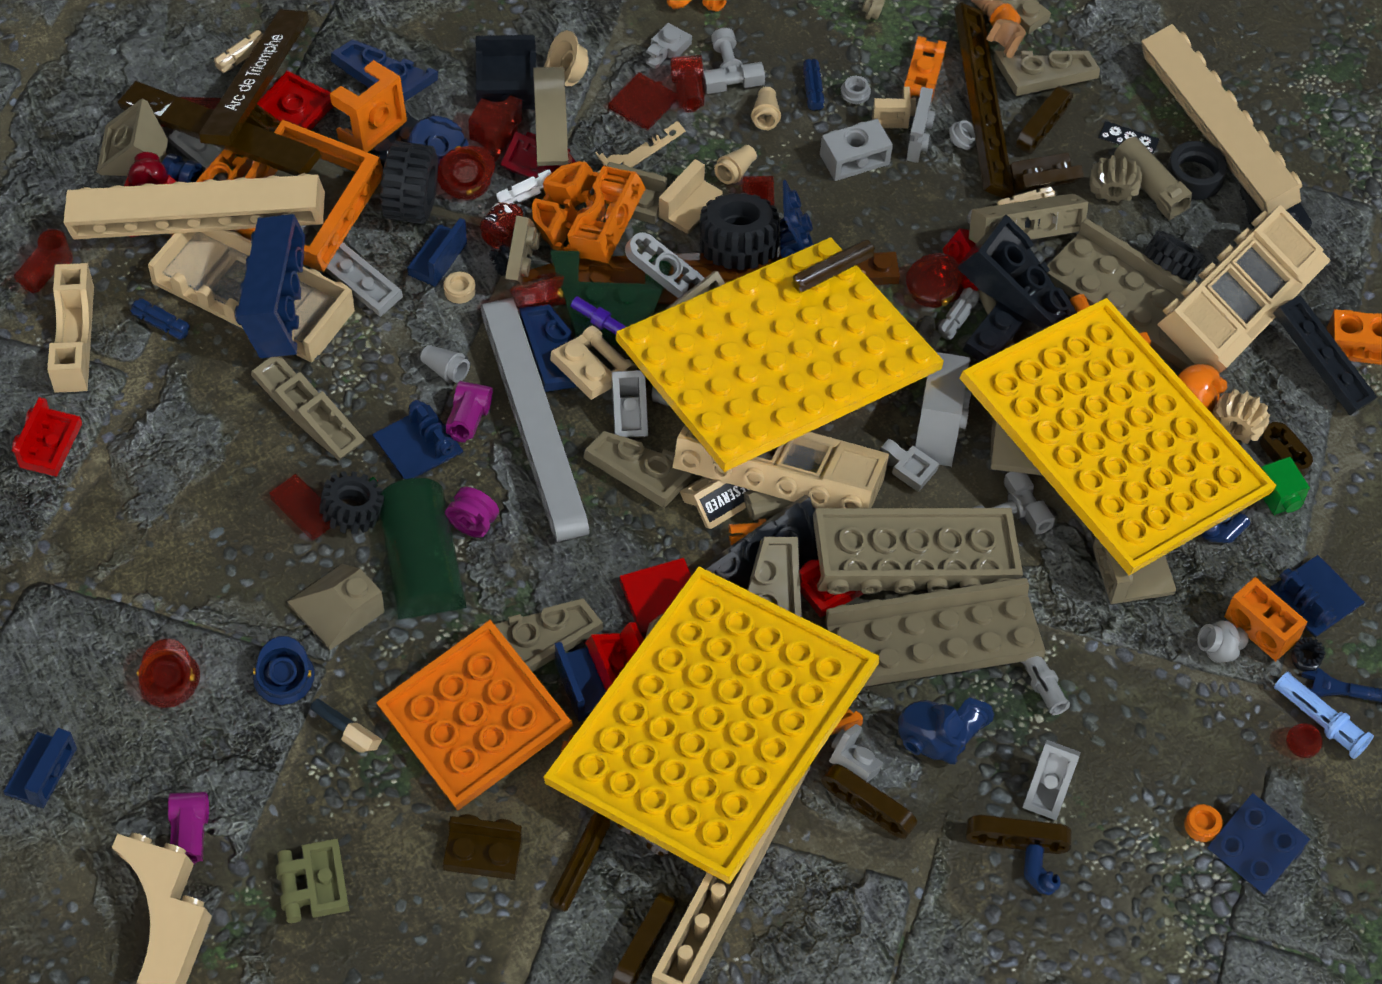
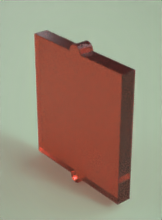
[608,73,679,130]

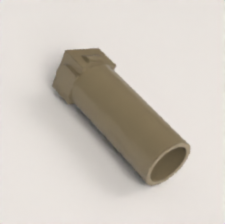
[1114,137,1192,221]

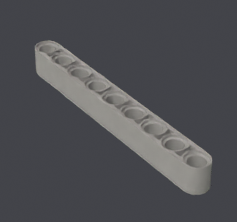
[481,297,589,543]

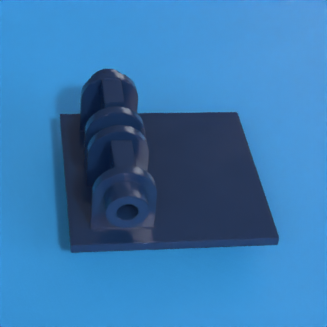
[780,179,813,258]
[372,400,463,482]
[1269,555,1365,638]
[1207,793,1311,895]

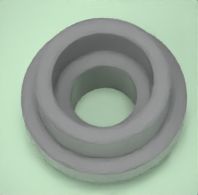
[841,76,871,104]
[949,120,976,150]

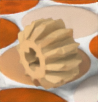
[1212,389,1270,444]

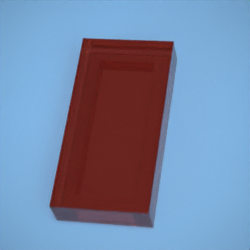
[269,474,331,541]

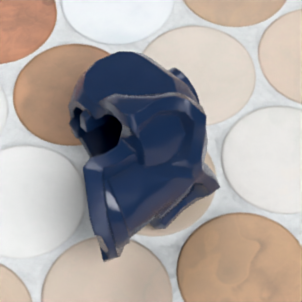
[898,698,994,765]

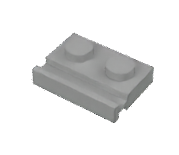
[906,87,936,163]

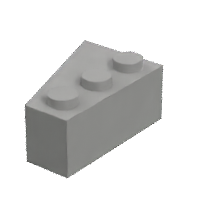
[915,352,971,467]

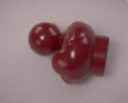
[128,152,168,186]

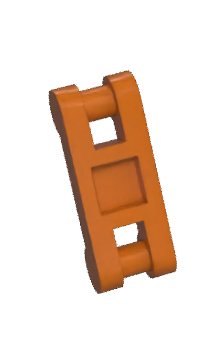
[904,36,947,102]

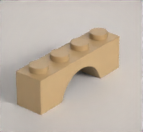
[47,263,94,393]

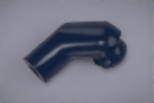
[1023,844,1061,895]

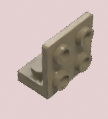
[1093,538,1176,604]

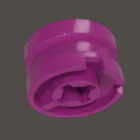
[445,487,499,538]

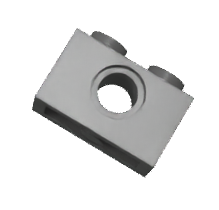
[820,119,893,181]

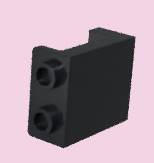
[475,35,536,110]

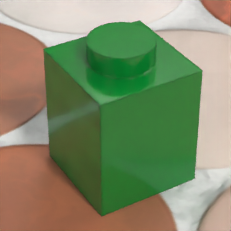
[1261,457,1310,515]

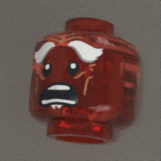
[480,202,524,249]

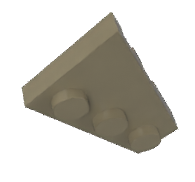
[584,431,696,508]

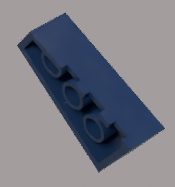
[235,214,305,358]

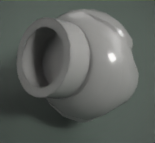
[1197,620,1249,663]

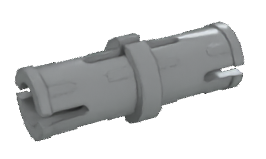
[1021,656,1070,715]

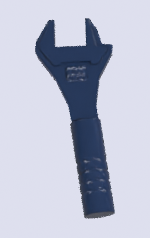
[1301,668,1382,702]

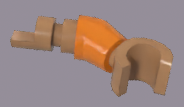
[970,0,1026,58]

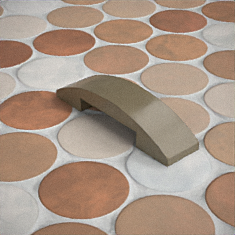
[533,67,568,166]

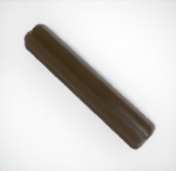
[792,240,875,292]
[550,813,610,912]

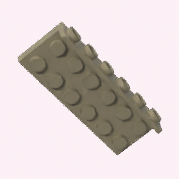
[1047,219,1241,370]
[813,508,1023,595]
[825,578,1045,687]

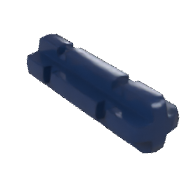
[803,59,824,111]
[131,298,190,340]

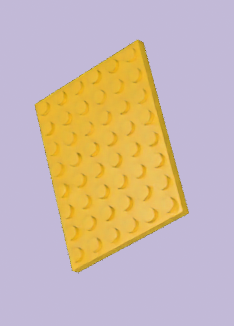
[616,237,944,472]
[959,298,1277,576]
[544,567,879,884]

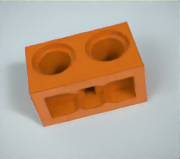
[1327,309,1382,365]
[1224,577,1308,662]

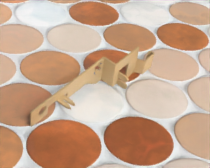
[583,121,686,173]

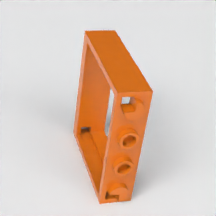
[235,120,383,272]

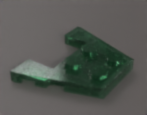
[551,250,673,345]

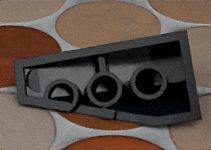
[957,214,1077,329]

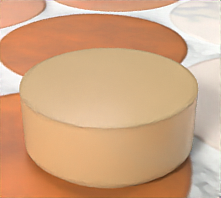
[443,272,476,304]

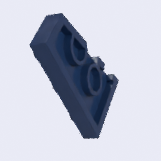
[331,39,438,102]
[518,304,577,392]

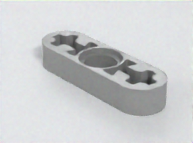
[625,232,705,299]

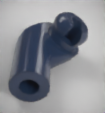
[1202,513,1251,544]

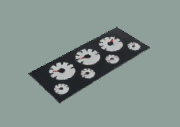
[1098,121,1160,154]

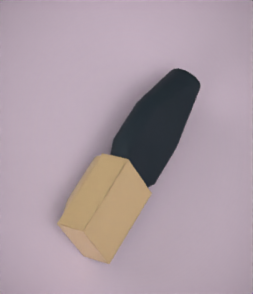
[310,698,382,753]

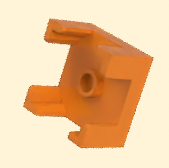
[330,60,407,152]

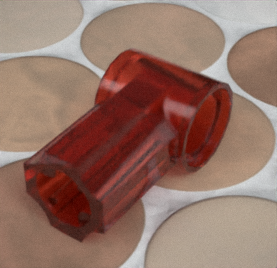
[671,55,705,112]
[14,229,73,294]

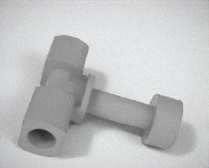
[703,28,765,94]
[972,472,1055,534]

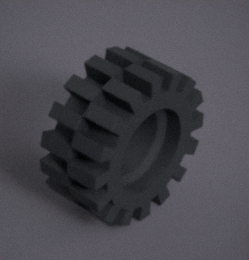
[1144,230,1206,281]
[319,471,384,534]

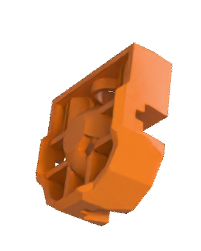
[532,161,646,263]

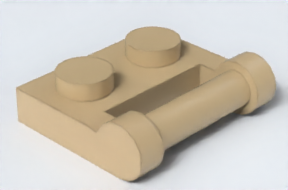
[550,325,637,400]

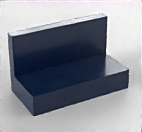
[407,218,467,287]
[555,642,606,722]
[3,728,77,809]

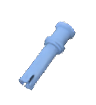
[1274,672,1374,759]

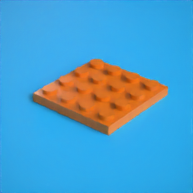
[376,619,573,811]

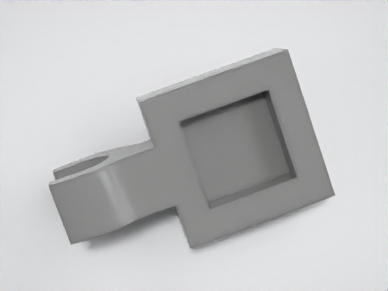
[646,23,692,69]
[880,439,939,492]

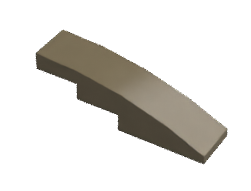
[251,356,365,461]

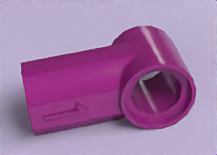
[446,381,493,443]
[168,792,209,865]

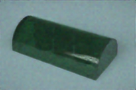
[380,478,467,620]

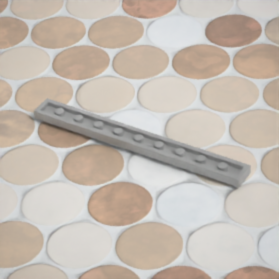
[168,130,403,317]

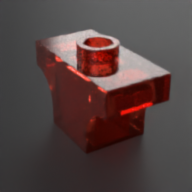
[468,96,522,162]

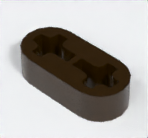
[1260,422,1313,477]

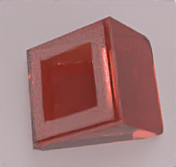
[741,176,775,206]

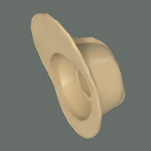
[544,30,589,86]

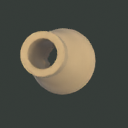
[751,87,781,130]
[715,145,757,184]

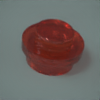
[1286,723,1322,758]

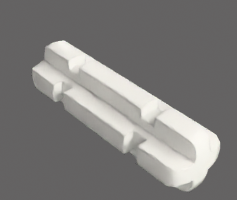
[496,170,552,209]

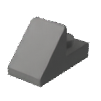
[611,370,648,437]
[1023,740,1081,820]

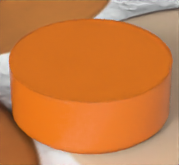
[1184,804,1223,842]

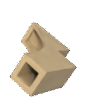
[112,833,212,984]

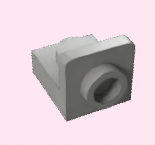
[829,724,883,782]

